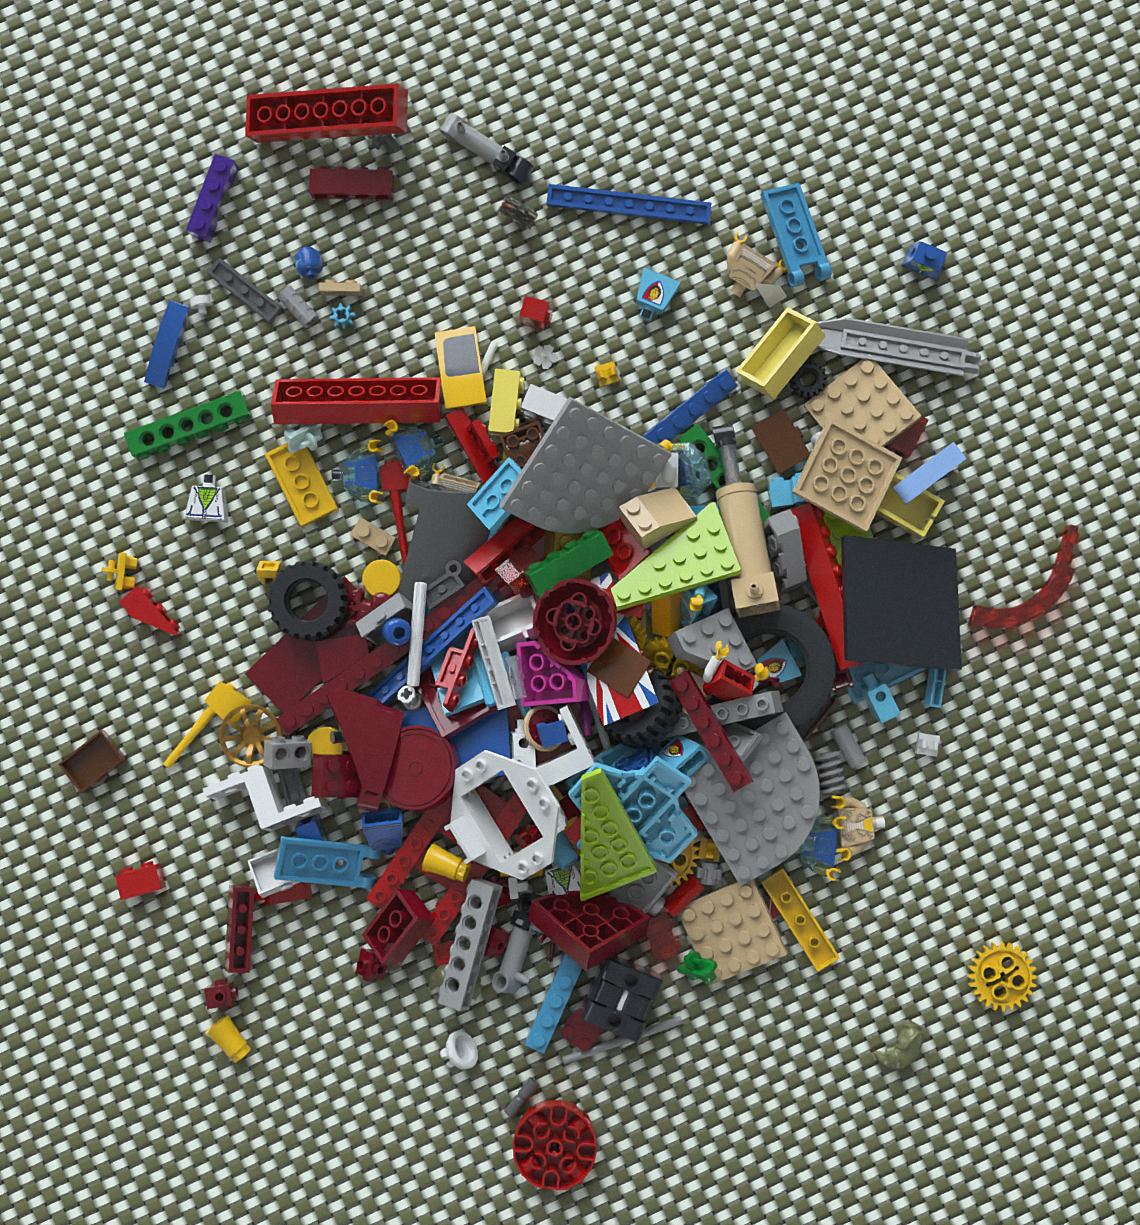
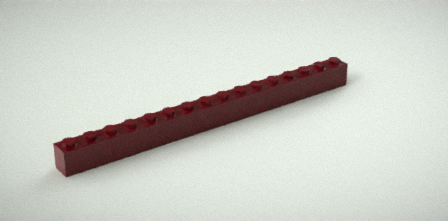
[276,535,545,736]

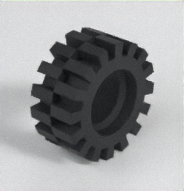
[789,360,828,400]

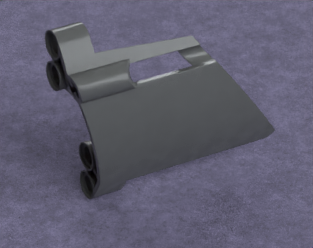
[398,480,514,603]

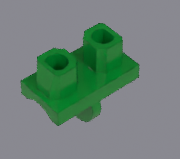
[676,951,718,985]

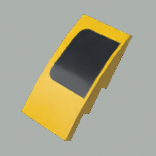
[435,326,487,410]

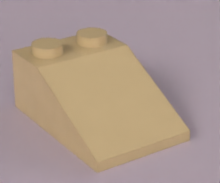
[619,487,697,550]

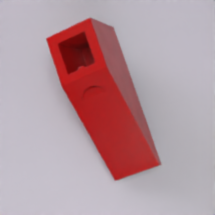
[119,586,182,636]

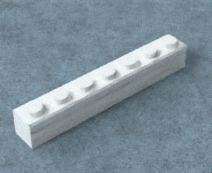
[472,615,516,710]

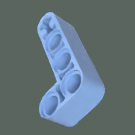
[893,442,966,504]

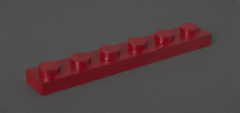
[669,670,754,793]

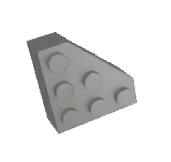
[763,509,807,595]
[667,608,757,672]

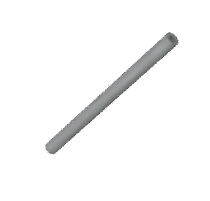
[562,1016,684,1065]

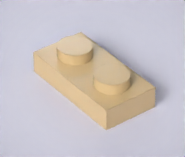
[319,280,363,296]
[350,517,397,556]

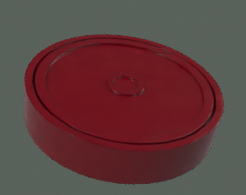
[382,725,460,812]

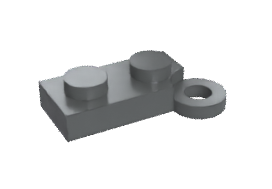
[426,560,466,610]

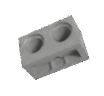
[263,735,312,770]

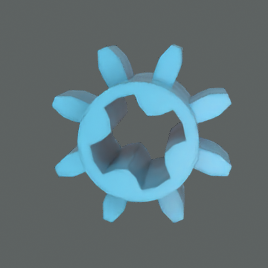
[330,303,356,330]

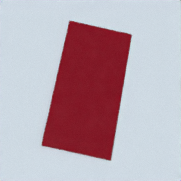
[245,576,368,713]

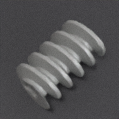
[815,751,846,795]

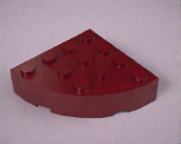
[528,891,651,971]

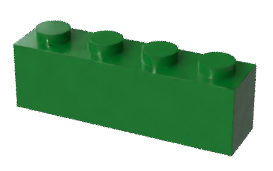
[524,529,614,598]

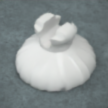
[440,1030,478,1070]

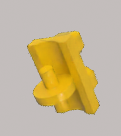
[101,552,137,591]

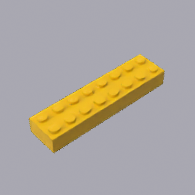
[760,867,840,972]

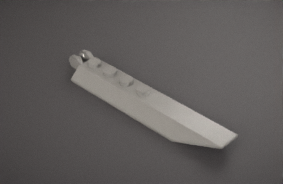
[816,317,981,376]

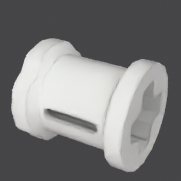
[397,685,422,711]

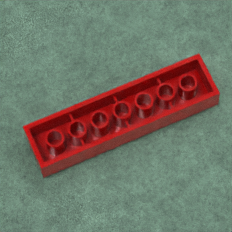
[245,83,408,143]
[271,377,443,425]

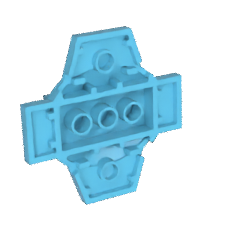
[569,756,697,863]

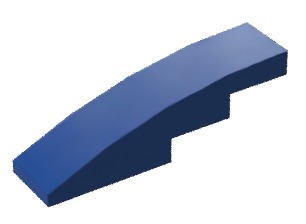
[144,300,190,388]

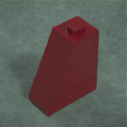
[316,634,373,683]

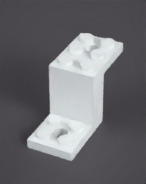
[536,704,596,827]
[203,764,329,832]

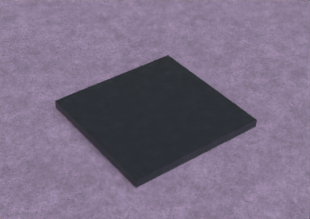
[841,535,962,671]

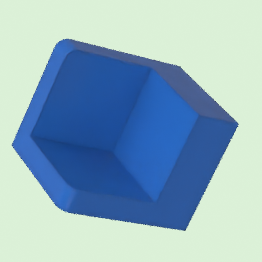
[536,720,569,748]

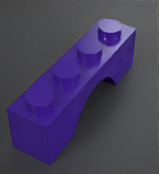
[186,154,239,243]

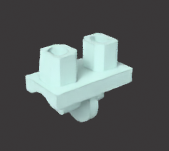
[284,424,323,454]

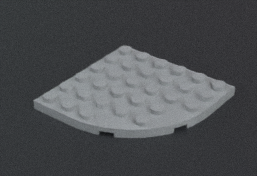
[499,397,672,533]
[684,712,820,886]

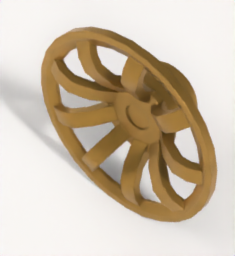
[219,704,282,767]

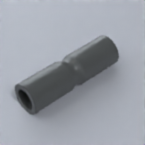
[504,1077,539,1119]

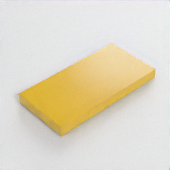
[264,443,339,528]

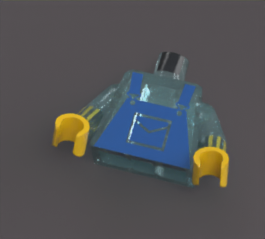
[383,420,443,481]
[332,440,383,504]
[658,440,711,500]
[798,816,847,881]

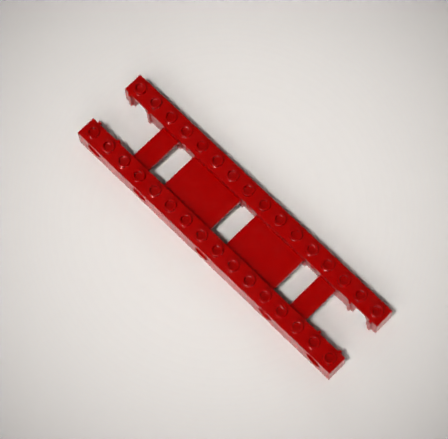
[366,628,593,946]

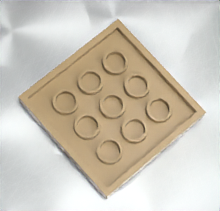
[804,354,921,447]
[792,418,902,532]
[678,879,788,985]

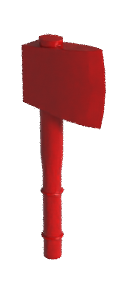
[379,460,420,563]

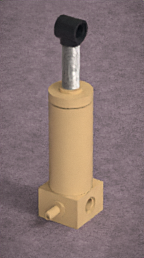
[712,423,780,618]

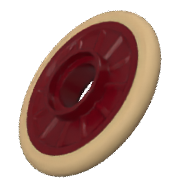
[523,705,566,751]

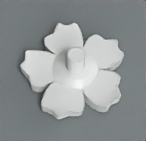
[533,345,558,369]

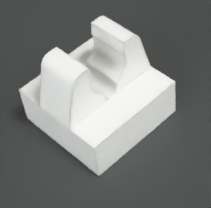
[915,733,940,757]
[508,876,529,899]

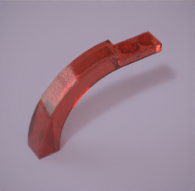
[967,524,1080,629]

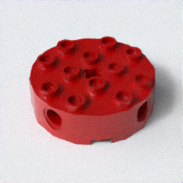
[513,1099,597,1191]

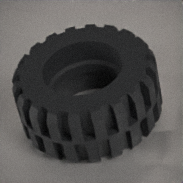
[267,561,350,641]
[598,668,682,750]

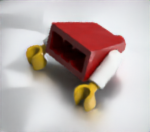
[703,641,769,701]

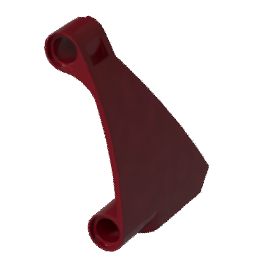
[326,687,404,813]

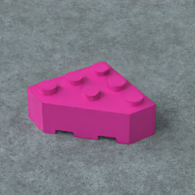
[516,641,590,707]

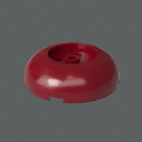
[533,579,617,665]

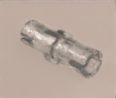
[505,655,527,700]

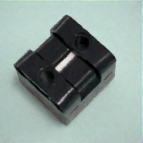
[582,954,664,1042]

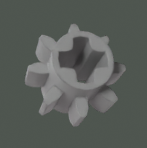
[696,862,722,885]

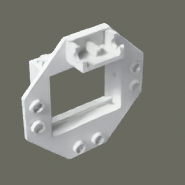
[444,750,565,880]

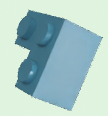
[767,472,809,509]

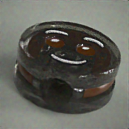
[497,196,538,230]

